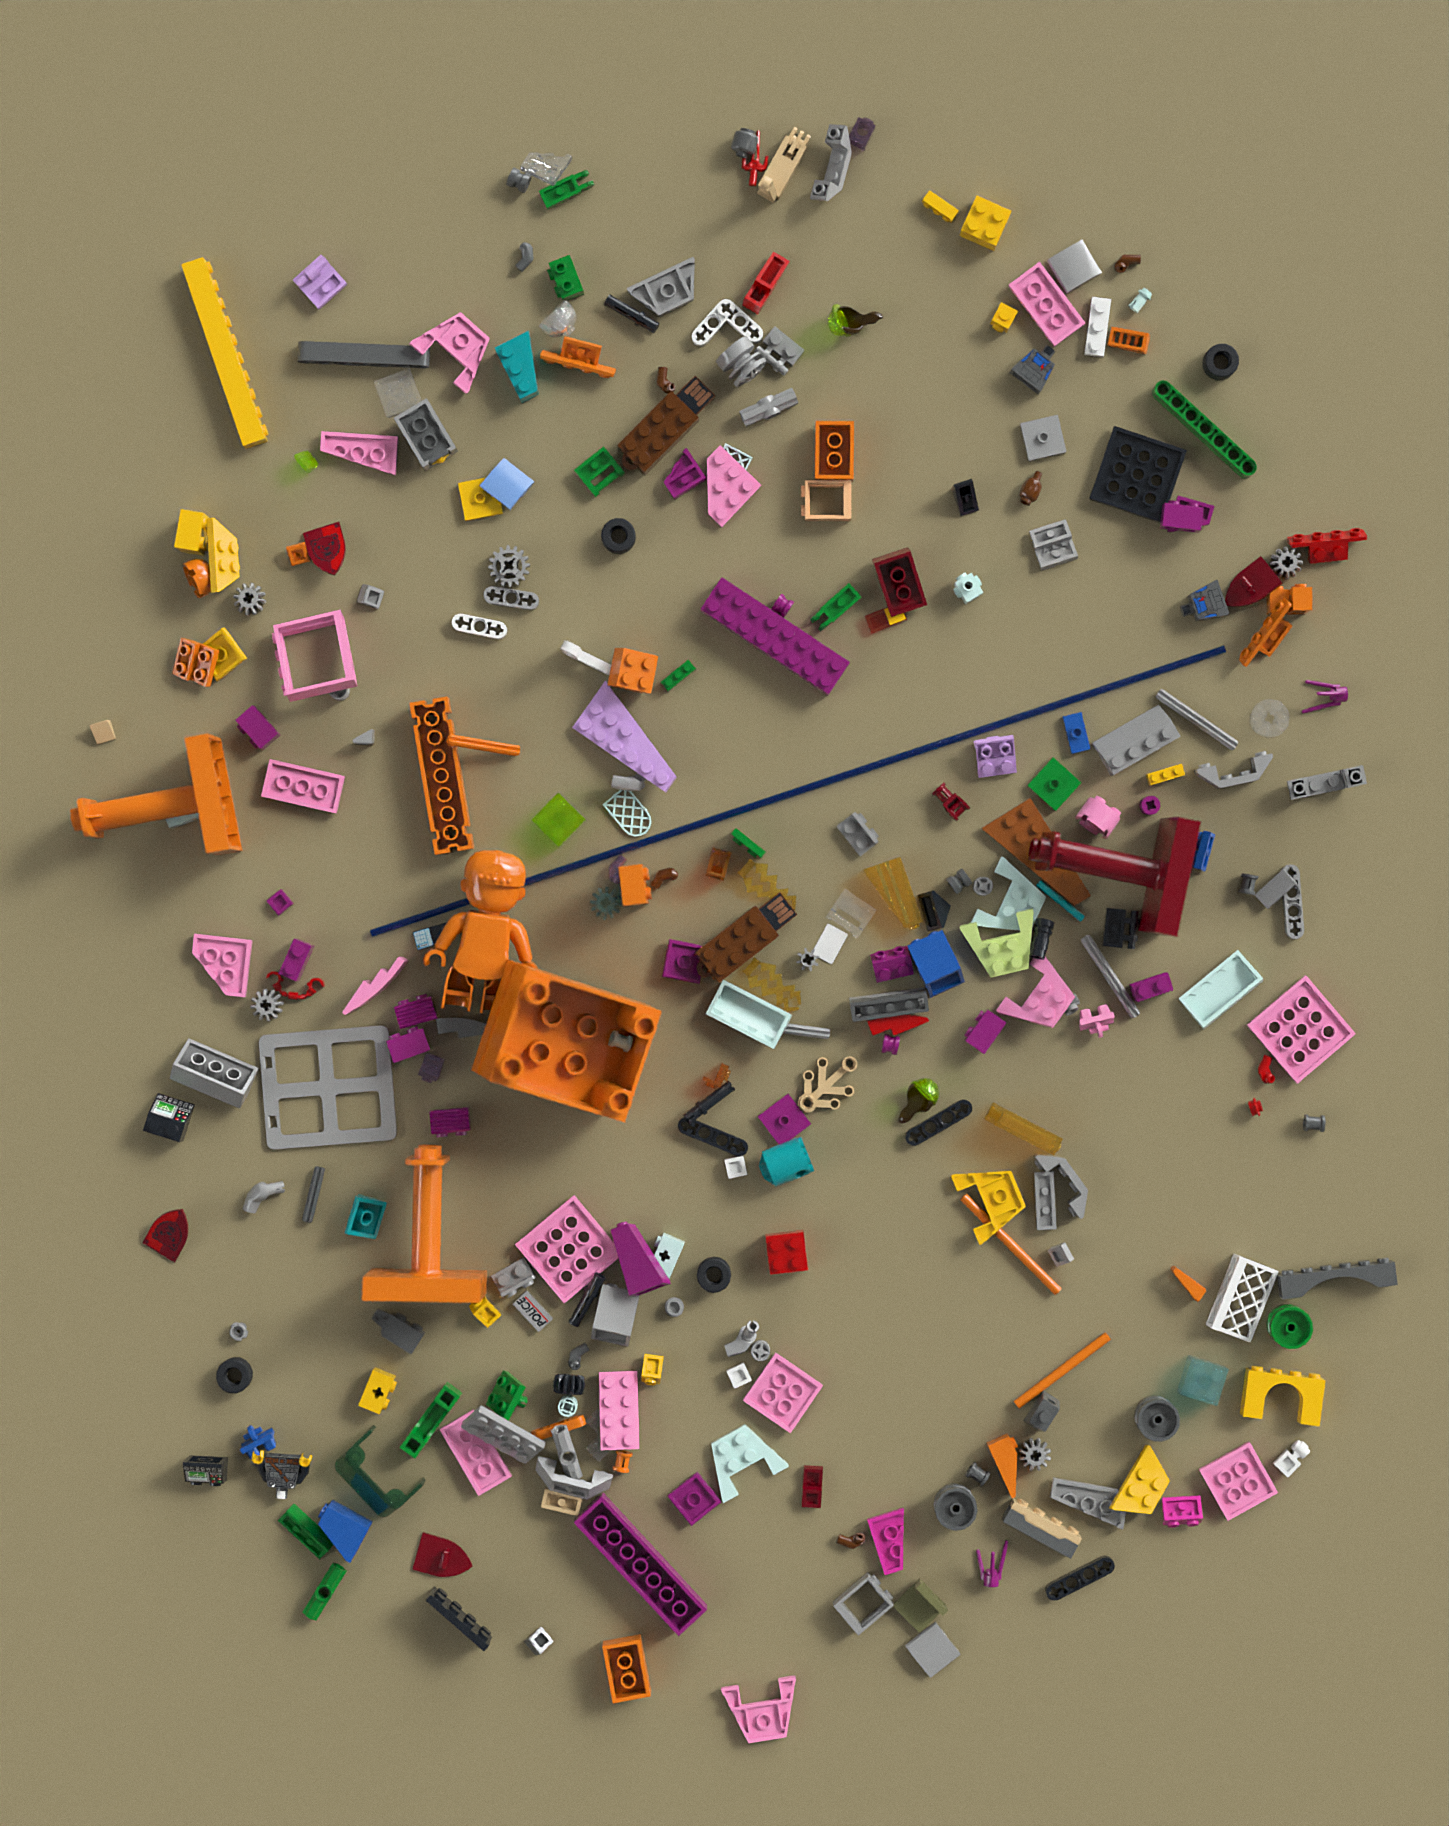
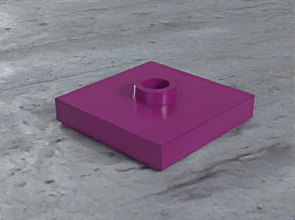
[662,939,703,984]
[758,1094,811,1144]
[667,1471,721,1526]

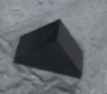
[951,478,979,516]

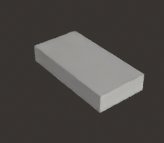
[1255,869,1297,909]

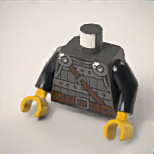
[252,1450,312,1499]

